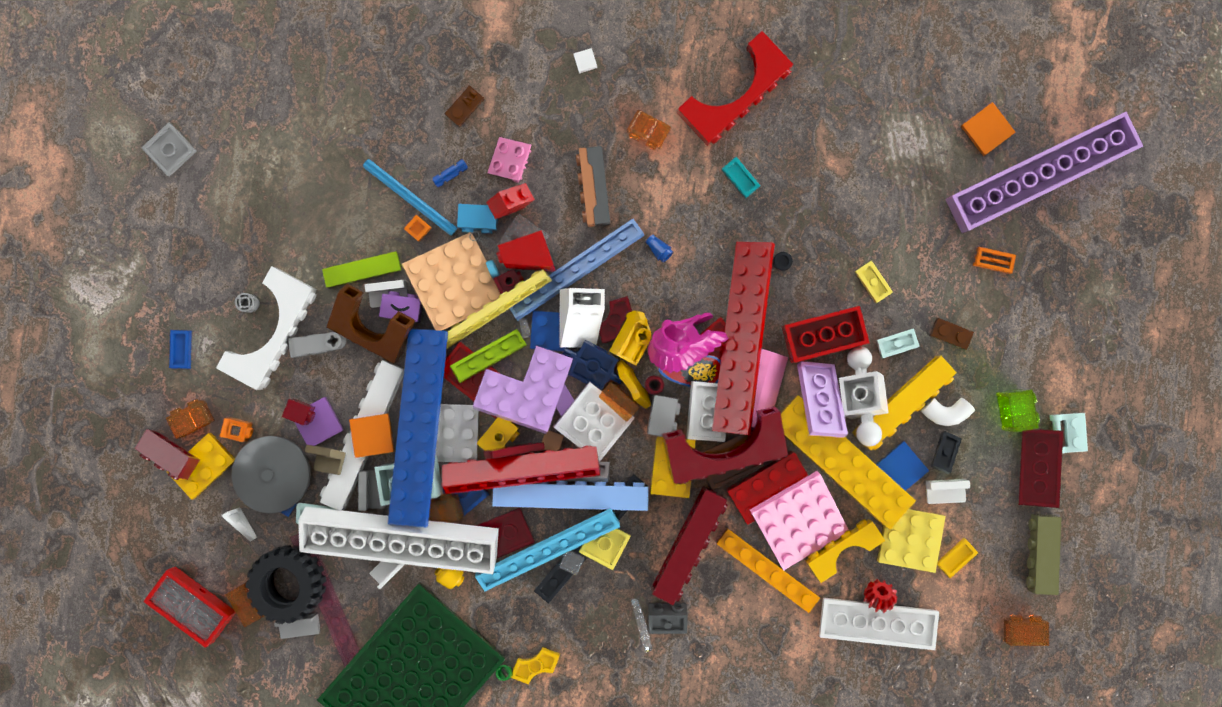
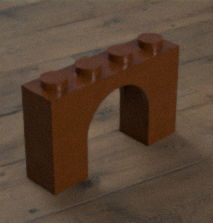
[326,284,415,364]

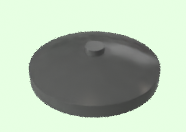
[232,436,311,513]

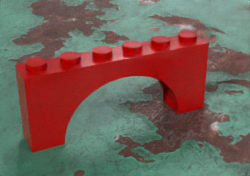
[677,31,793,146]

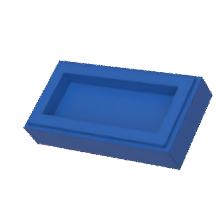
[169,330,192,369]

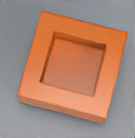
[404,215,432,242]

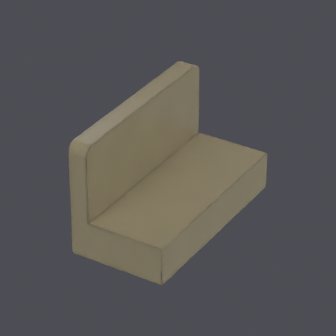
[305,445,346,475]

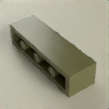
[1026,514,1062,595]

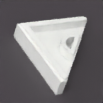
[222,507,257,542]

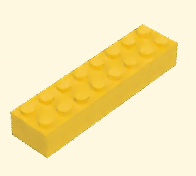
[781,395,916,530]

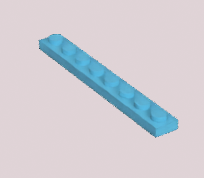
[475,508,620,591]

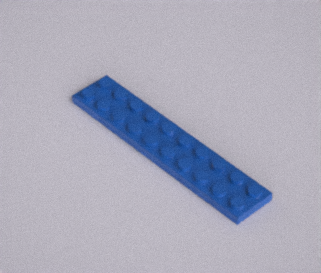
[388,329,448,527]

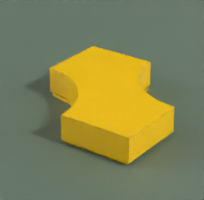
[616,360,651,409]
[511,647,560,684]

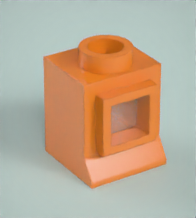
[220,417,253,442]

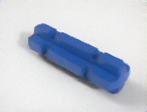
[432,159,468,187]

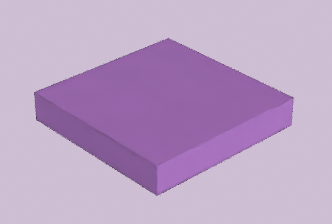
[295,397,344,446]

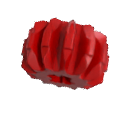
[864,579,897,613]

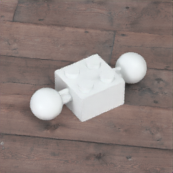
[839,346,889,446]

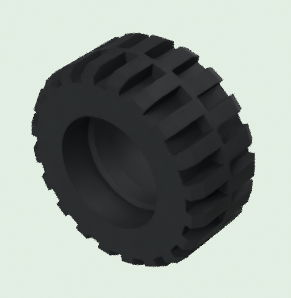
[246,545,326,624]

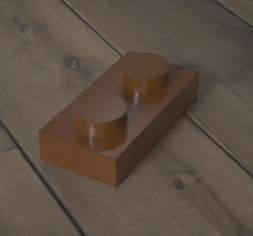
[929,318,974,350]

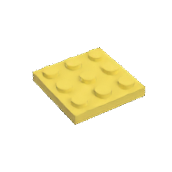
[877,509,946,573]

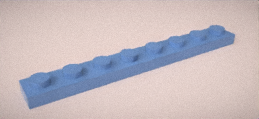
[509,219,645,321]

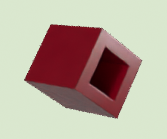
[282,398,316,426]

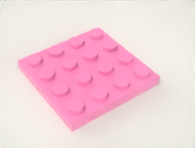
[750,471,849,570]

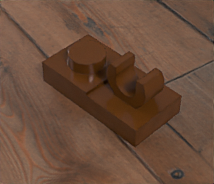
[445,85,484,127]

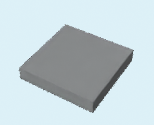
[141,122,197,177]

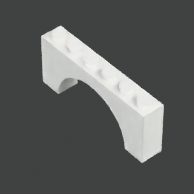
[216,266,317,390]

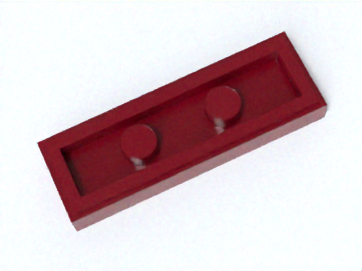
[484,442,545,458]

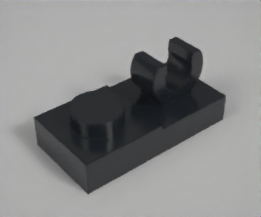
[931,431,962,474]

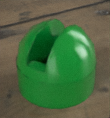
[496,665,512,681]

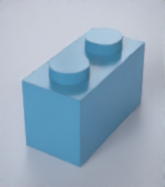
[457,204,498,234]

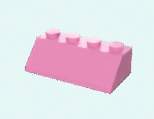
[752,349,788,427]

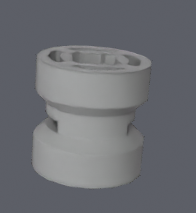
[235,293,260,313]

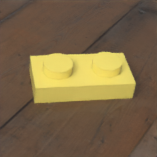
[855,261,893,303]

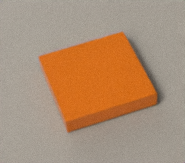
[961,102,1016,156]
[349,413,395,458]

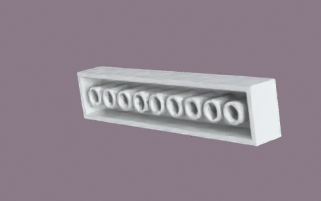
[299,507,499,574]

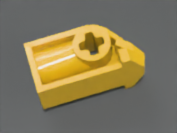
[609,310,651,366]

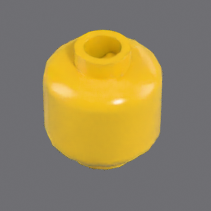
[434,568,464,589]

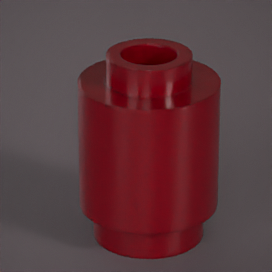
[644,375,664,395]

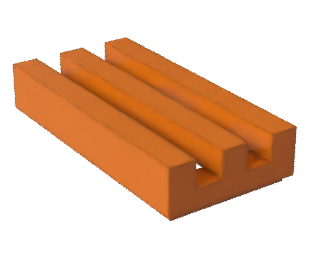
[973,247,1016,274]

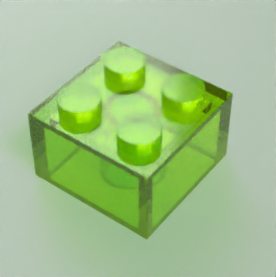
[996,389,1040,432]

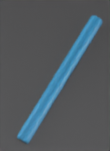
[363,159,457,236]

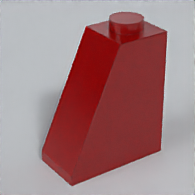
[496,230,556,272]

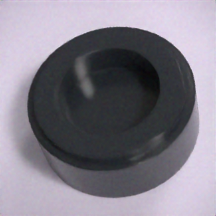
[773,252,793,271]

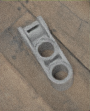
[288,332,346,358]

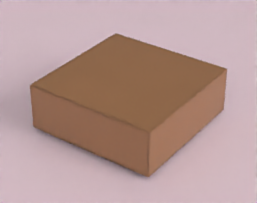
[542,430,564,451]

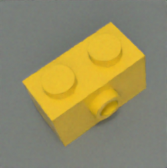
[476,417,520,450]

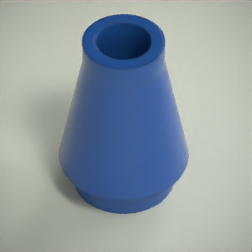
[645,234,673,263]

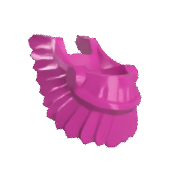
[648,312,728,373]

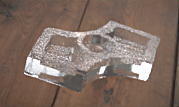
[631,598,653,652]

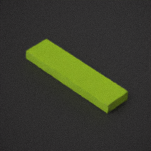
[322,251,402,288]
[450,329,527,383]

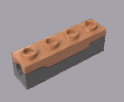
[576,146,610,227]

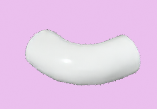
[920,398,975,426]

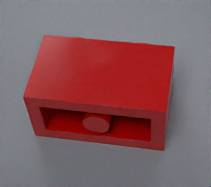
[486,183,535,219]

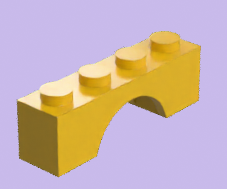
[805,519,885,583]

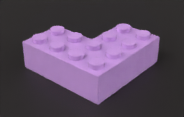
[473,346,573,434]

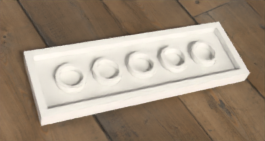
[819,598,939,650]

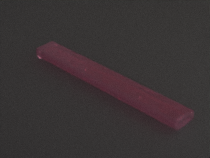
[290,533,360,667]

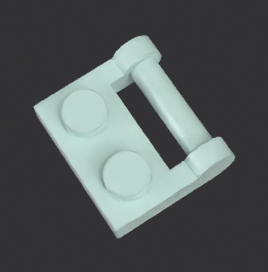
[1050,413,1088,453]

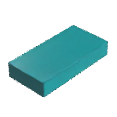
[721,157,761,199]

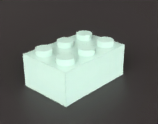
[374,456,443,506]

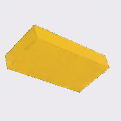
[937,538,978,578]

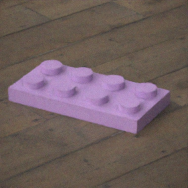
[797,361,848,438]

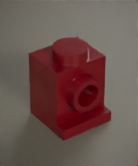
[493,269,525,294]

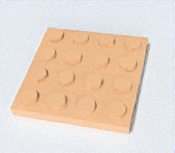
[402,233,501,331]

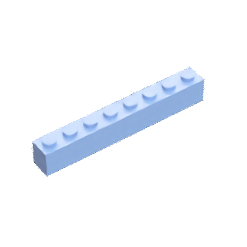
[493,481,649,511]

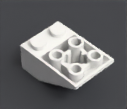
[560,288,605,347]

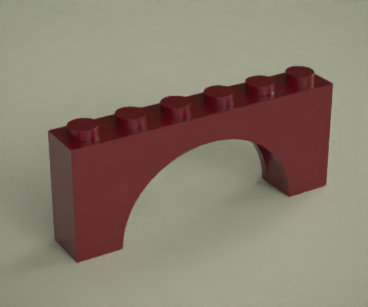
[662,406,788,484]

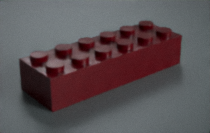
[651,486,728,605]

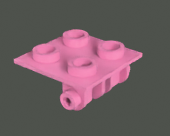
[487,137,531,183]

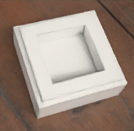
[574,48,597,73]

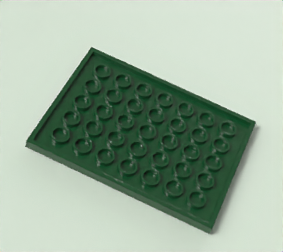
[317,582,506,707]

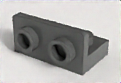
[648,602,688,634]

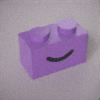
[379,291,422,323]

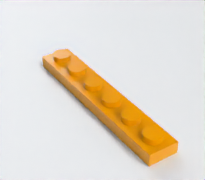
[716,528,820,613]

